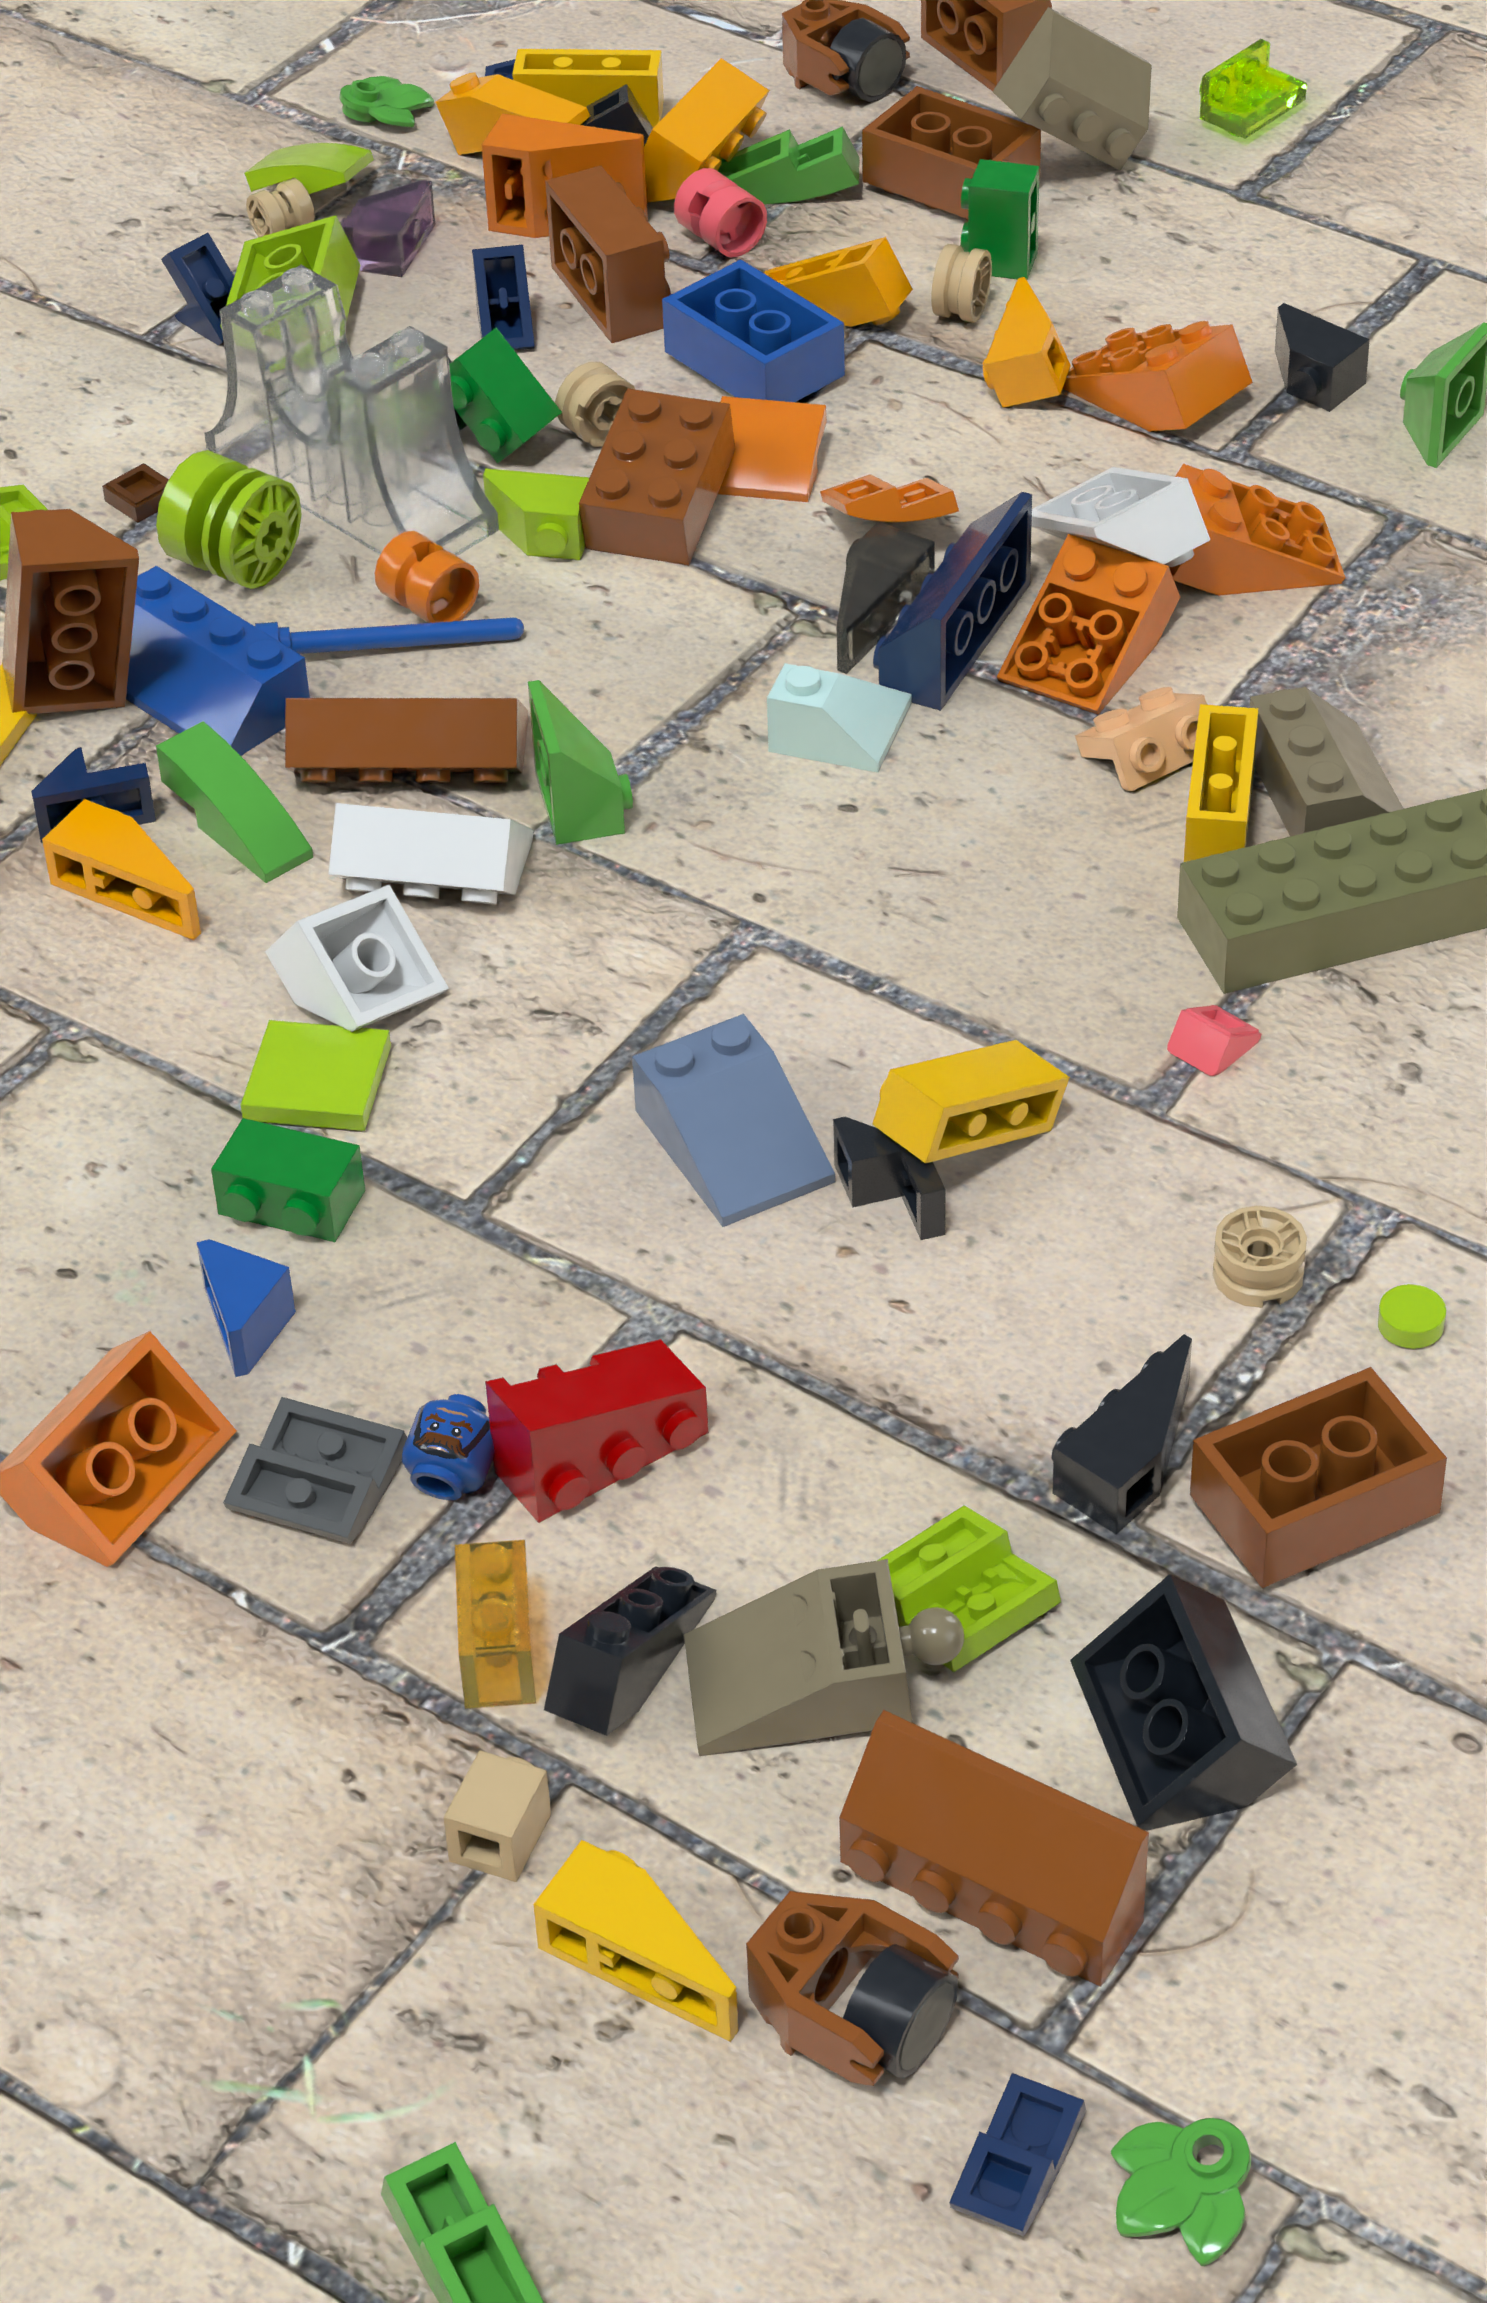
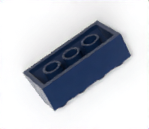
[873,492,1032,711]

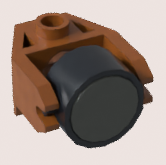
[782,0,910,102]
[746,1891,959,2086]

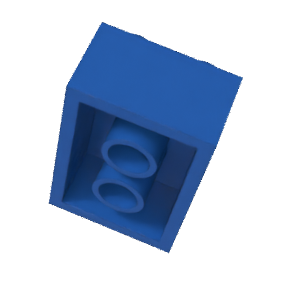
[662,259,845,402]

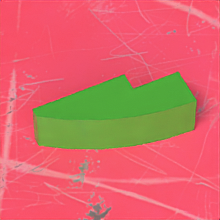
[718,126,860,205]
[156,721,313,883]
[381,2142,544,2303]

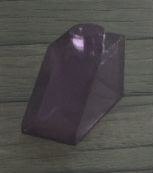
[340,180,436,277]

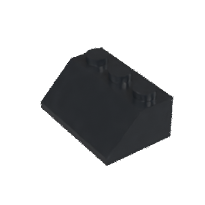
[1070,1574,1297,1831]

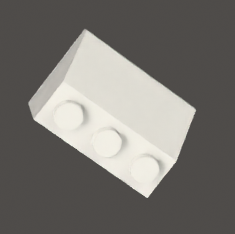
[1032,467,1211,567]
[329,803,534,904]

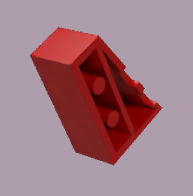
[485,1339,709,1523]

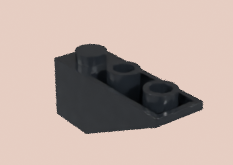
[1051,1334,1192,1535]
[544,1566,717,1736]

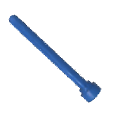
[255,617,524,654]

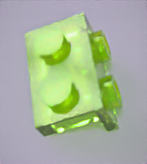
[1199,39,1307,139]

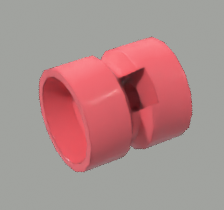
[674,168,767,257]

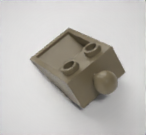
[684,1559,964,1756]

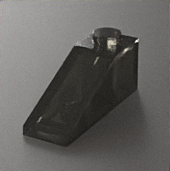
[836,521,935,674]

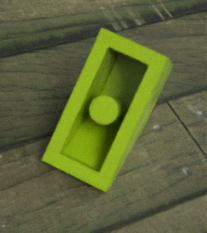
[483,468,590,560]

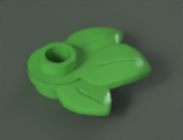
[339,76,434,127]
[1111,2118,1251,2266]

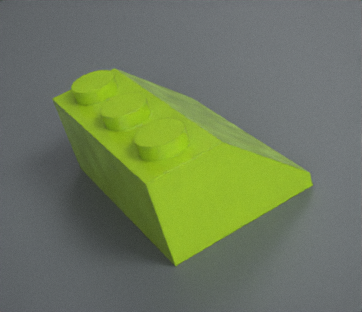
[220,215,361,363]

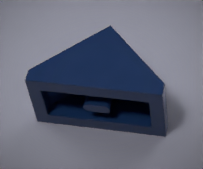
[472,244,535,350]

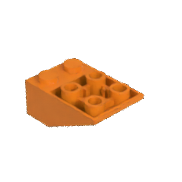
[481,113,648,238]
[1062,321,1253,431]
[1169,463,1345,596]
[997,534,1180,715]

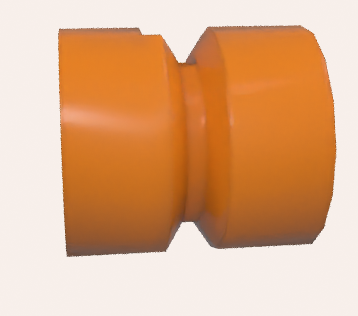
[374,531,480,623]

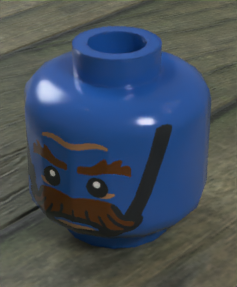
[402,1394,495,1500]

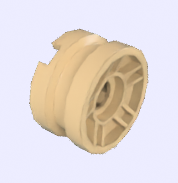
[931,244,992,322]
[555,362,635,447]
[1212,1205,1307,1308]

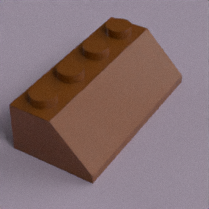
[2,509,139,714]
[285,698,528,784]
[839,1710,1149,1987]

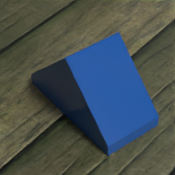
[196,1239,296,1377]

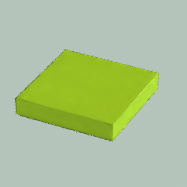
[241,1020,391,1131]

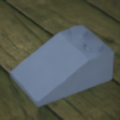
[632,1014,835,1227]

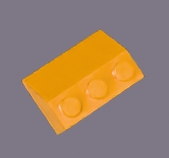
[644,58,770,203]

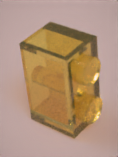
[455,1539,536,1709]

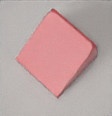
[1167,1005,1262,1076]

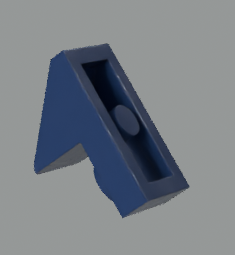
[161,233,234,346]
[31,747,156,843]

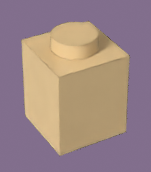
[443,1750,551,1882]

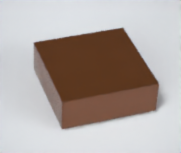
[102,463,169,523]

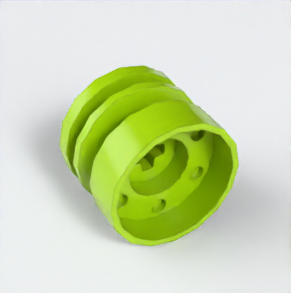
[156,450,302,589]

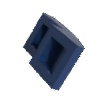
[949,2073,1086,2236]

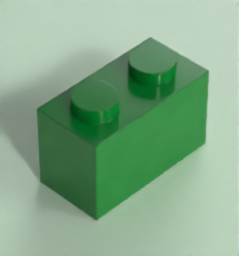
[960,159,1040,280]
[432,328,562,464]
[211,1118,366,1242]

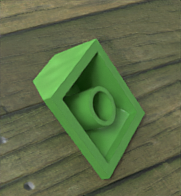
[1400,322,1487,468]
[528,680,633,845]

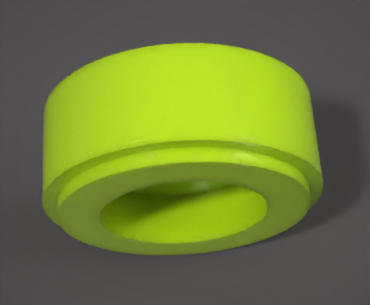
[1378,1284,1446,1349]

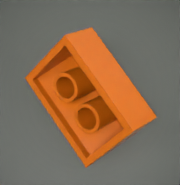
[0,1331,237,1567]

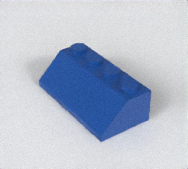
[126,566,310,756]

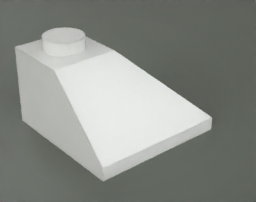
[265,885,449,1032]

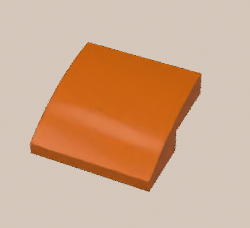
[718,396,827,502]
[820,474,959,522]

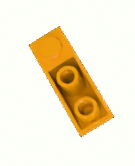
[983,277,1071,408]

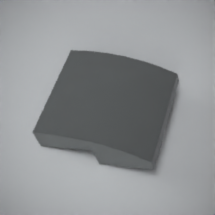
[223,1397,407,1544]

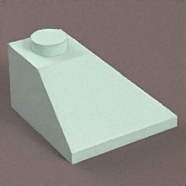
[767,663,912,773]

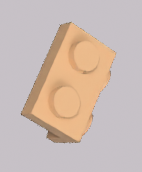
[1075,687,1207,791]

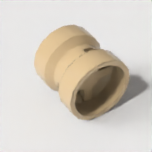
[246,178,315,237]

